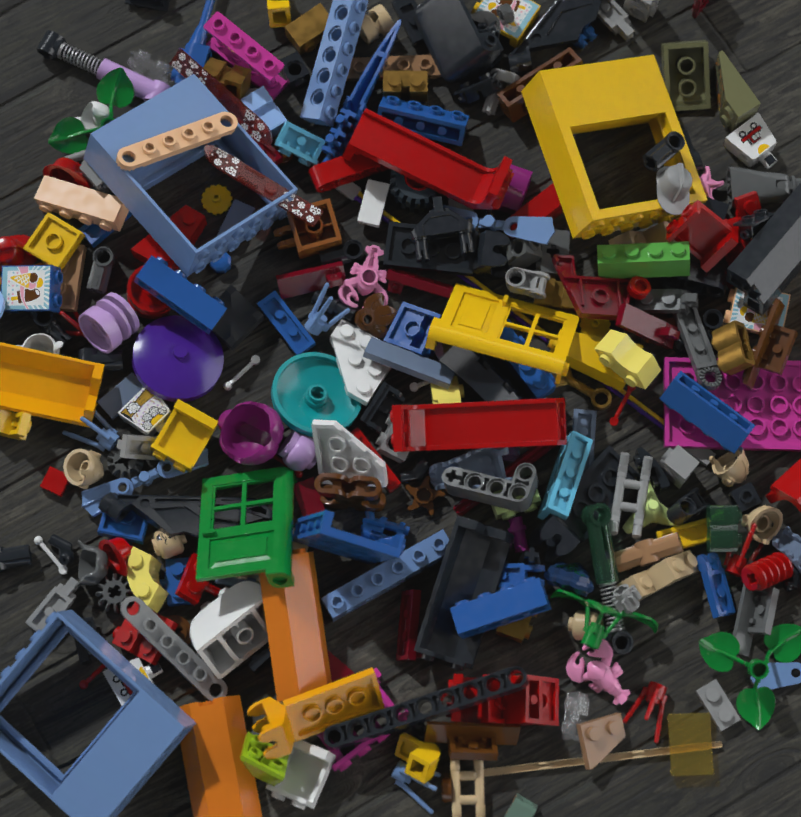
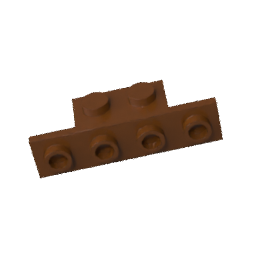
[742,298,798,390]
[423,721,521,761]

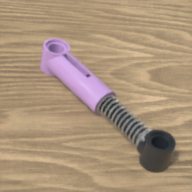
[36,30,170,102]

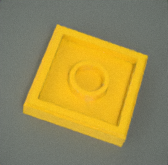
[23,212,86,271]

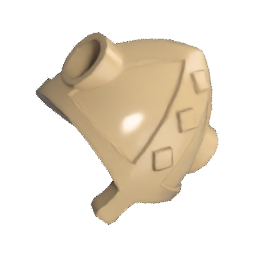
[709,447,749,487]
[63,449,104,490]
[741,505,783,545]

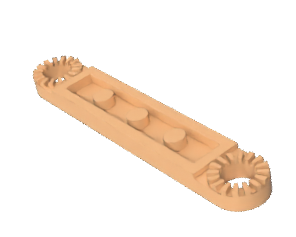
[116,112,238,171]

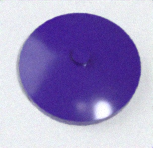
[132,315,224,402]

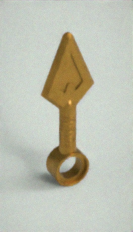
[545,367,612,410]

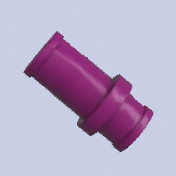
[508,516,529,553]

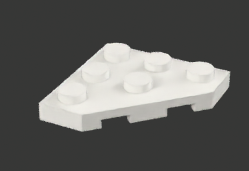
[330,319,391,406]
[311,420,388,487]

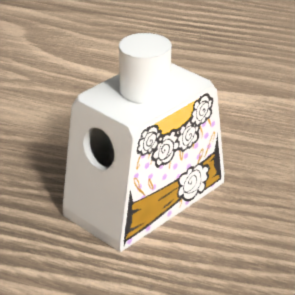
[118,387,171,436]

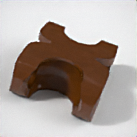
[314,473,386,512]

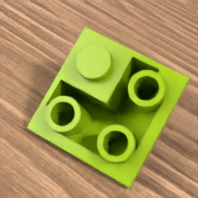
[240,732,289,786]

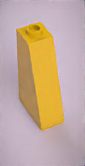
[547,329,643,392]

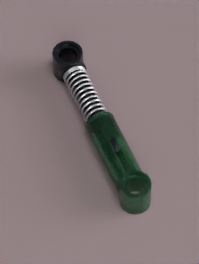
[581,503,634,655]

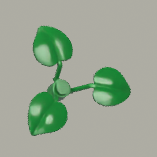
[48,67,134,154]
[551,589,658,650]
[699,624,801,730]

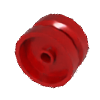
[126,265,172,319]

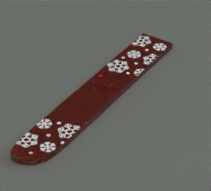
[169,48,273,145]
[203,144,324,227]

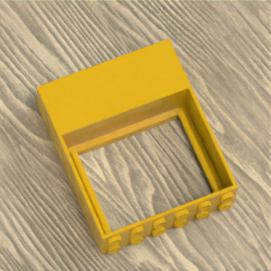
[521,55,707,239]

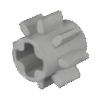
[611,584,642,613]

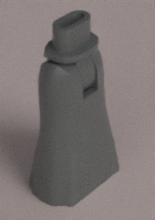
[726,167,801,209]

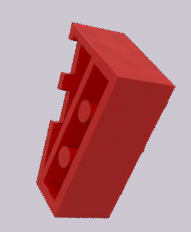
[131,205,207,271]

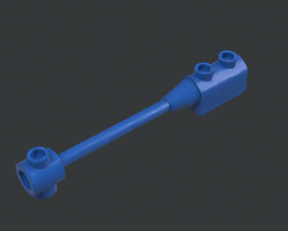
[171,0,215,85]

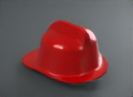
[43,157,91,189]
[0,235,37,272]
[99,537,133,576]

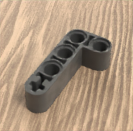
[442,463,539,512]

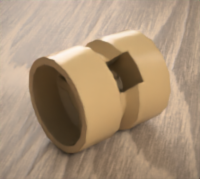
[359,4,394,44]

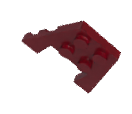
[552,254,632,320]

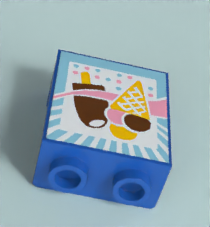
[1,265,63,314]

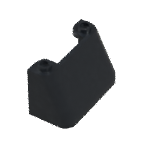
[413,0,503,83]

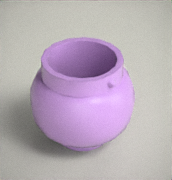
[277,431,317,472]

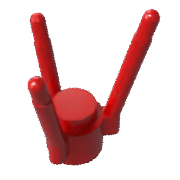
[723,523,764,578]
[623,681,668,743]

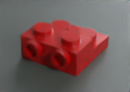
[112,602,178,666]

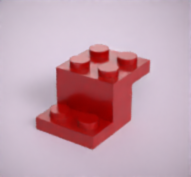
[482,674,559,726]

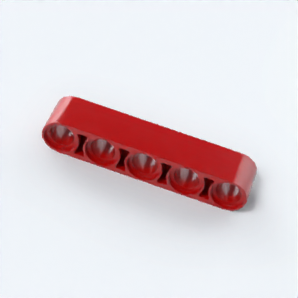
[308,154,389,193]

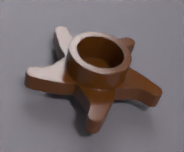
[406,476,445,516]

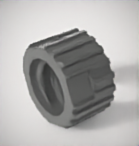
[496,3,515,25]

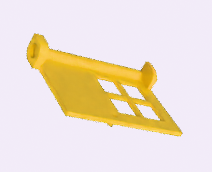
[425,283,580,384]

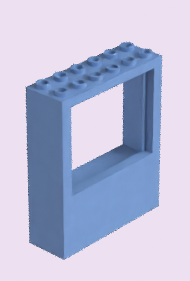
[83,74,298,277]
[0,610,196,817]

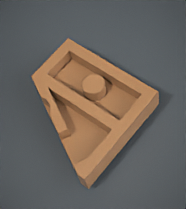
[576,713,626,770]

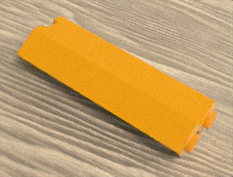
[0,342,105,428]

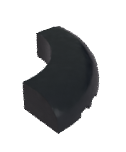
[434,342,532,401]

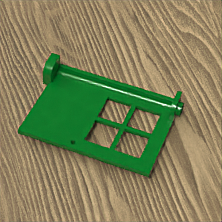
[196,466,297,588]

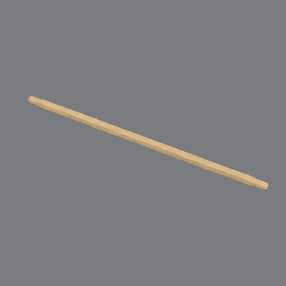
[484,741,722,777]

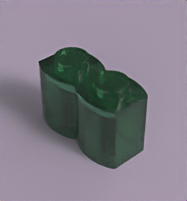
[706,505,742,552]

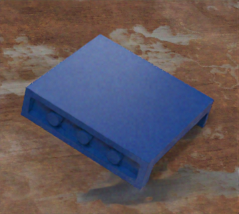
[293,510,405,565]

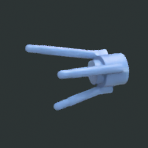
[305,282,350,336]
[62,410,120,452]
[391,760,441,814]

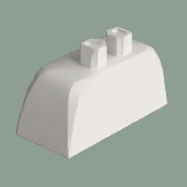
[190,581,268,679]

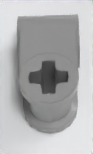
[505,267,551,299]

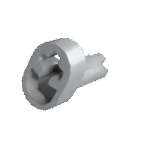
[482,68,521,116]

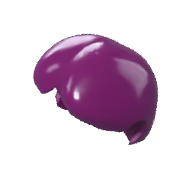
[218,401,284,466]

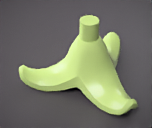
[622,480,678,534]

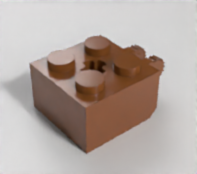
[273,198,342,260]

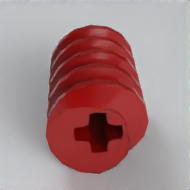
[741,552,793,591]

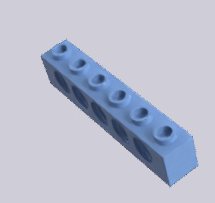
[300,0,369,126]
[321,529,449,622]

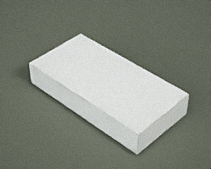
[357,179,390,228]

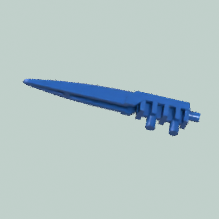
[321,19,401,162]

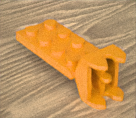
[247,667,385,759]

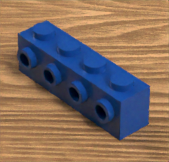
[377,96,469,146]
[134,255,227,335]
[500,319,556,399]
[660,371,756,454]
[450,577,551,639]

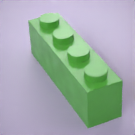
[597,241,690,279]

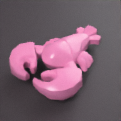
[338,245,389,308]
[566,639,631,705]

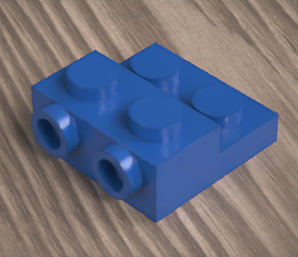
[383,301,442,358]

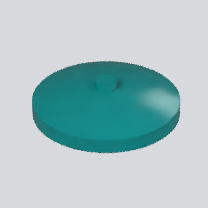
[271,352,362,437]

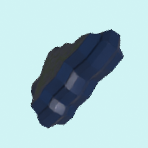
[544,562,594,596]

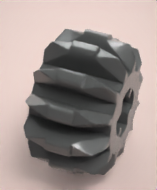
[96,573,134,614]

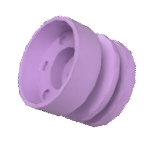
[78,292,140,354]

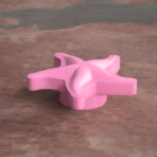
[699,166,724,199]

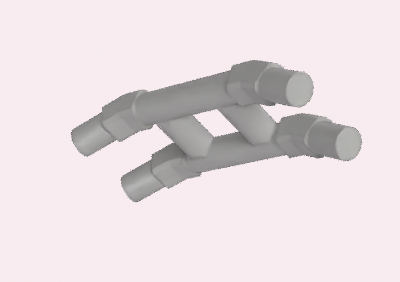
[609,452,653,539]

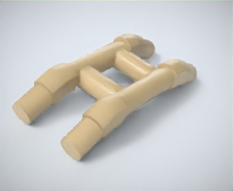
[450,759,486,817]

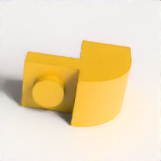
[267,0,291,28]
[0,409,32,440]
[394,732,440,784]

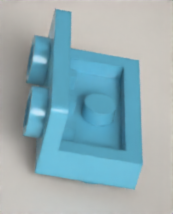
[274,121,325,167]

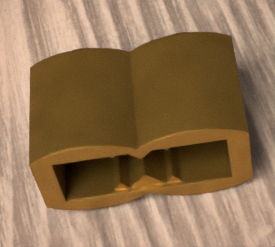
[712,321,755,375]

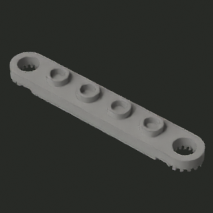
[120,596,228,701]

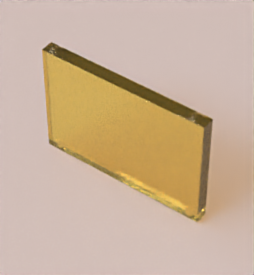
[667,713,714,776]

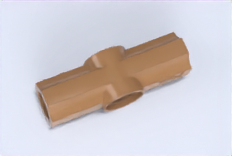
[611,532,684,573]

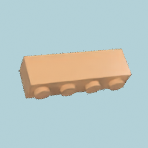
[34,175,129,232]

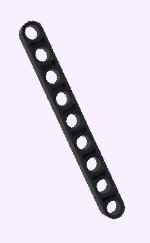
[323,666,529,750]

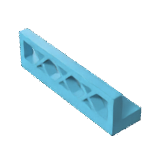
[537,431,593,520]

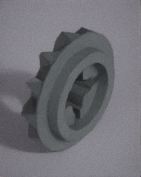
[107,446,144,479]

